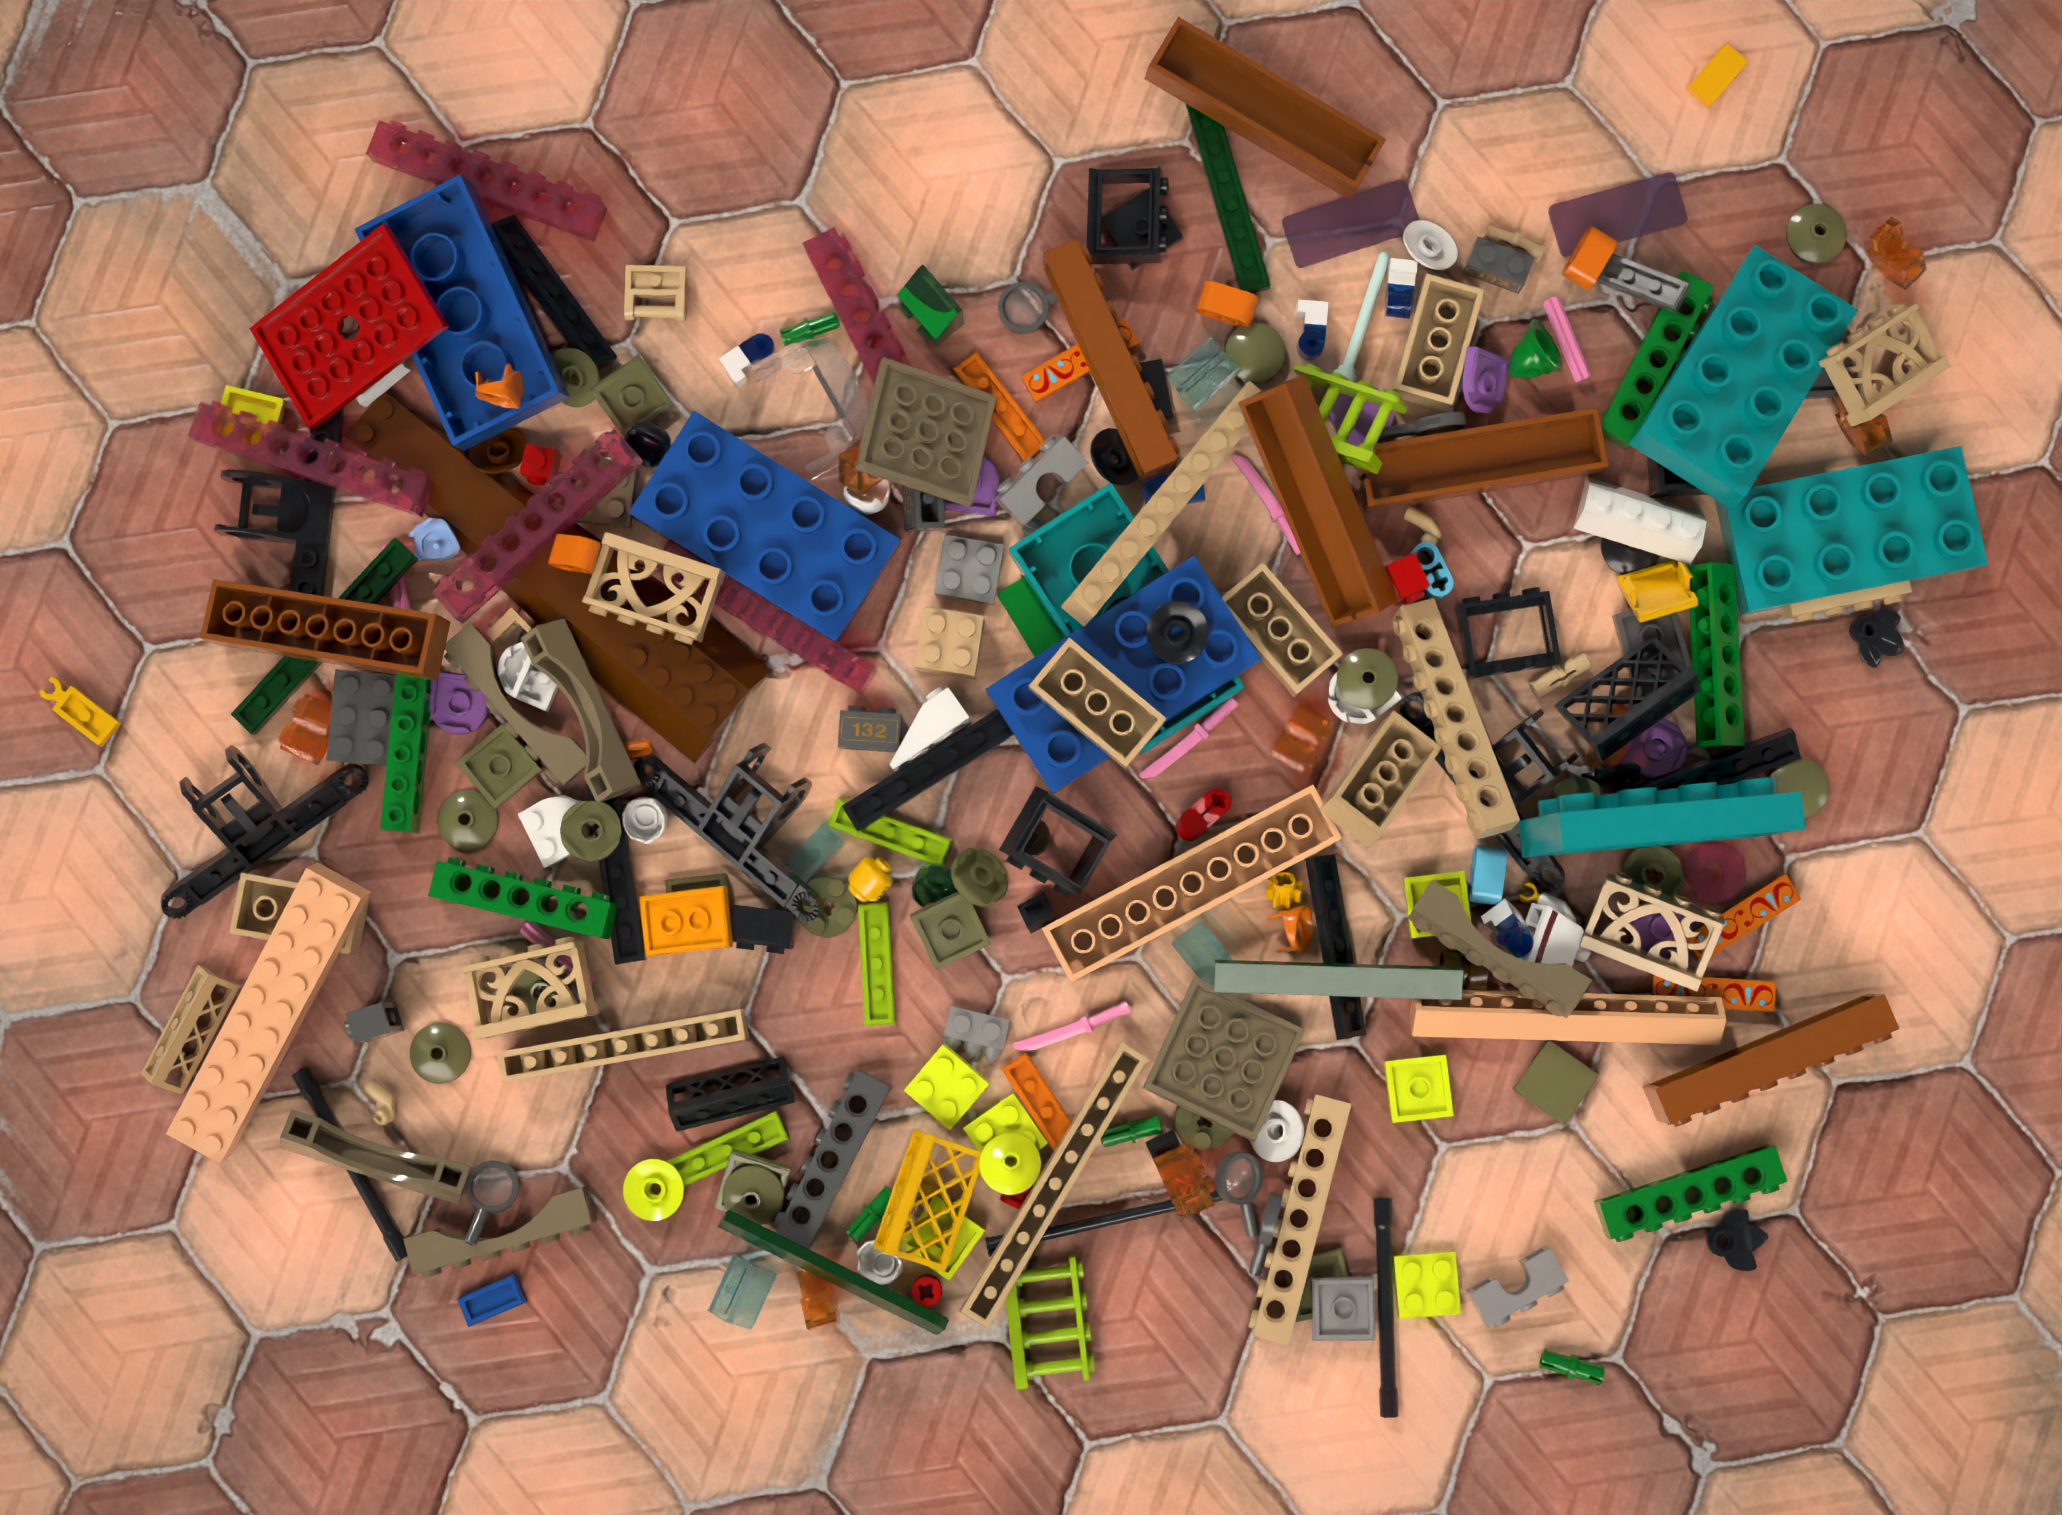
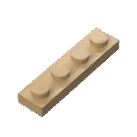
[1782,580,1912,623]

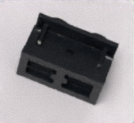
[731,905,797,954]

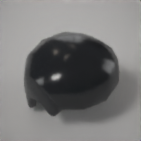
[622,421,672,467]

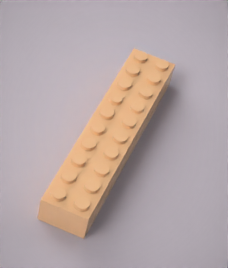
[1042,785,1342,983]
[166,862,371,1164]

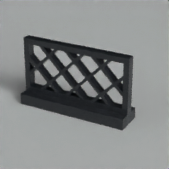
[1555,635,1701,761]

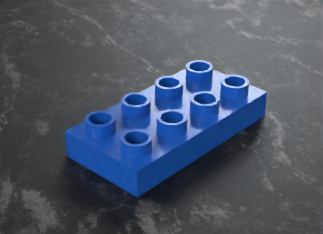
[355,175,570,450]
[628,411,901,645]
[986,556,1261,794]

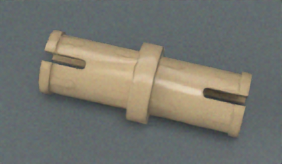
[1483,223,1545,263]
[1529,652,1592,699]

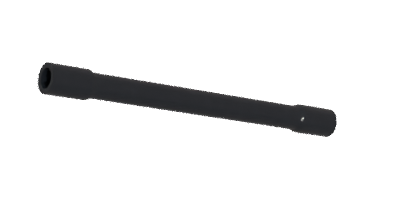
[292,1067,408,1262]
[1373,1197,1398,1418]

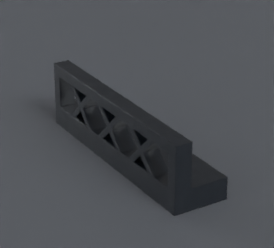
[666,1056,795,1132]

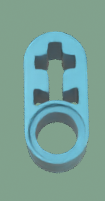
[1410,542,1454,600]
[1468,845,1507,906]

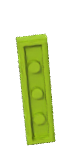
[828,798,952,868]
[858,902,896,1026]
[666,1111,790,1187]

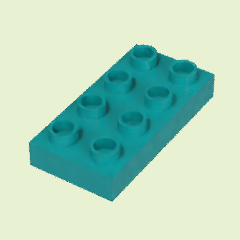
[1629,245,1858,510]
[1714,446,1988,616]
[1008,483,1245,756]
[1519,777,1806,858]

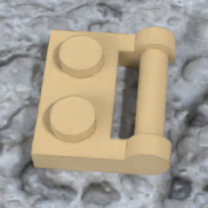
[624,265,687,321]

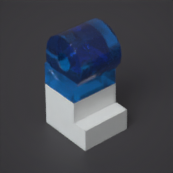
[1384,258,1418,319]
[1295,299,1329,360]
[719,333,776,389]
[1481,899,1534,958]

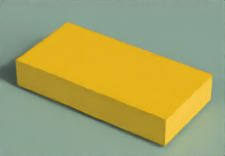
[1686,43,1749,109]

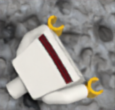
[1513,883,1590,967]

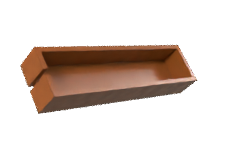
[1144,16,1386,200]
[1043,238,1180,484]
[1238,374,1398,627]
[1357,407,1609,512]
[1643,994,1900,1127]

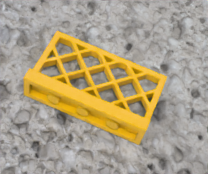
[873,1129,981,1272]

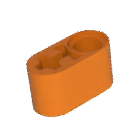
[1561,226,1618,291]
[1196,281,1259,327]
[548,534,601,574]

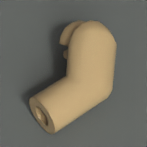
[1404,506,1441,546]
[363,1079,395,1125]

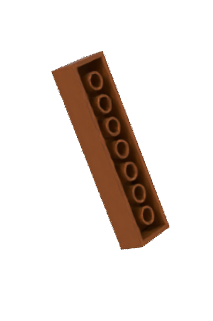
[200,579,451,681]

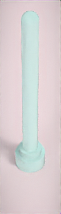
[1334,252,1390,383]

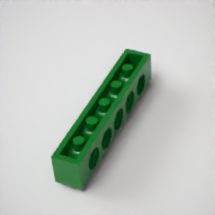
[1600,270,1714,450]
[1687,562,1745,749]
[380,674,431,834]
[428,857,618,940]
[1594,1144,1788,1242]

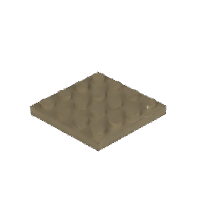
[855,357,996,507]
[1143,977,1305,1142]

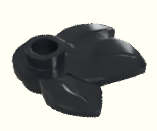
[1849,609,1904,668]
[1581,762,1641,789]
[1706,1209,1768,1271]

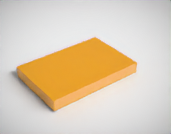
[639,886,733,957]

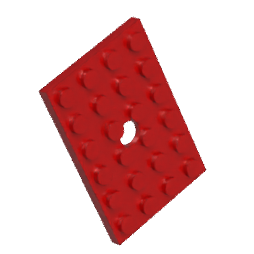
[249,224,449,429]

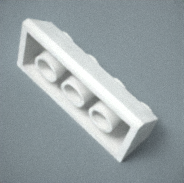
[1574,477,1707,565]

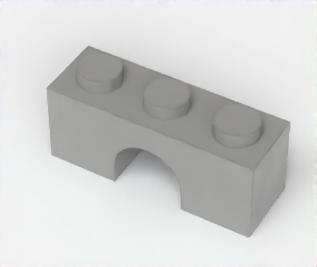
[994,435,1089,526]
[1466,1245,1569,1327]

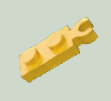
[39,677,121,747]

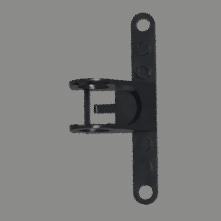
[214,408,344,596]
[1399,692,1579,893]
[633,743,824,922]
[160,745,369,919]

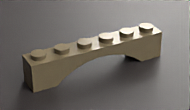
[521,619,640,803]
[444,622,586,785]
[1408,880,1592,1018]
[280,1109,471,1205]
[403,1186,597,1278]

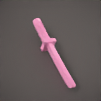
[1232,454,1301,556]
[1139,698,1238,778]
[1013,1001,1131,1051]

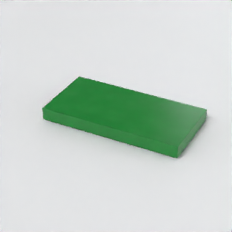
[996,577,1064,657]

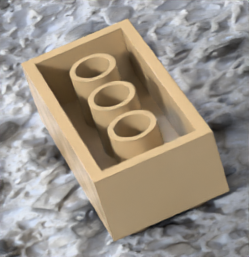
[1391,273,1485,412]
[1222,562,1343,697]
[1029,638,1167,769]
[1319,710,1442,848]
[229,873,370,955]

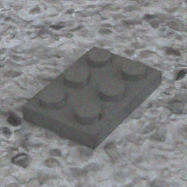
[1612,610,1693,697]
[326,669,396,766]

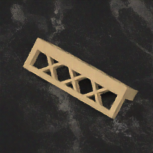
[140,965,240,1095]

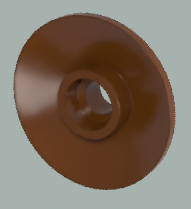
[468,428,528,474]

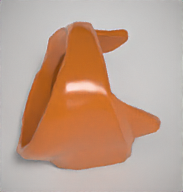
[475,364,524,409]
[1267,905,1313,954]

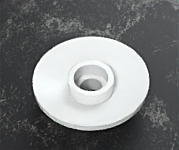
[1403,220,1458,270]
[1250,1100,1304,1162]

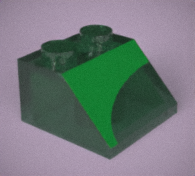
[897,265,964,346]

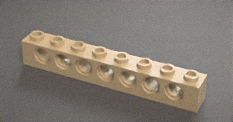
[1392,598,1520,839]
[497,1009,749,1083]
[1248,1094,1351,1346]

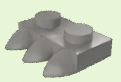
[943,1006,1010,1064]

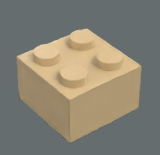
[914,607,985,680]

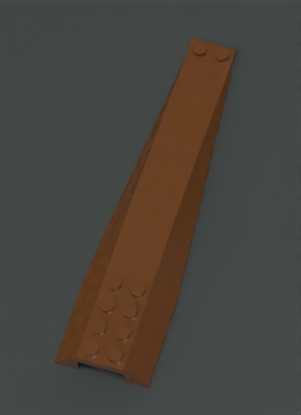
[345,391,772,763]

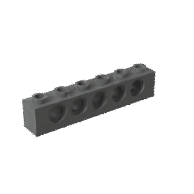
[772,1069,892,1249]

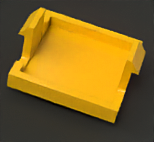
[1617,560,1698,623]

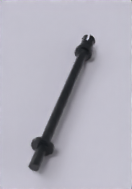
[985,1186,1223,1257]

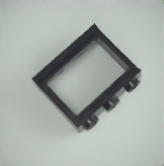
[1086,166,1169,264]
[1455,587,1561,679]
[999,786,1117,898]

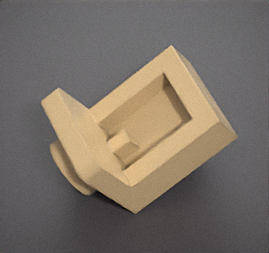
[485,607,535,645]

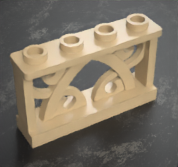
[1818,303,1951,427]
[582,532,726,645]
[1579,872,1725,991]
[462,937,599,1040]

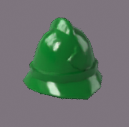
[1508,319,1563,379]

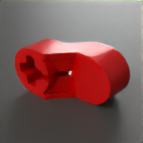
[1175,788,1232,841]

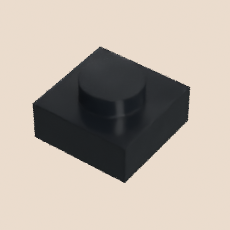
[1017,892,1058,934]
[1145,1130,1185,1169]

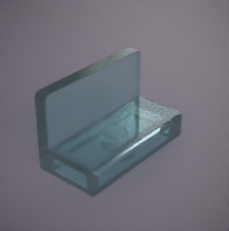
[1166,337,1241,411]
[784,822,846,884]
[1172,920,1232,986]
[708,1254,777,1329]

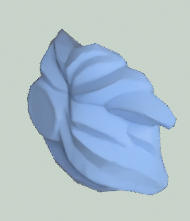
[408,518,460,562]

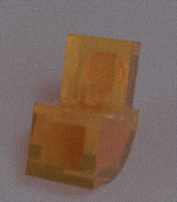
[1865,217,1927,290]
[1833,384,1893,455]
[797,1270,841,1331]

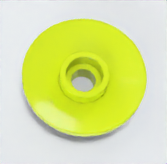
[979,1133,1041,1195]
[623,1159,684,1221]

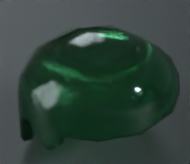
[912,863,957,907]

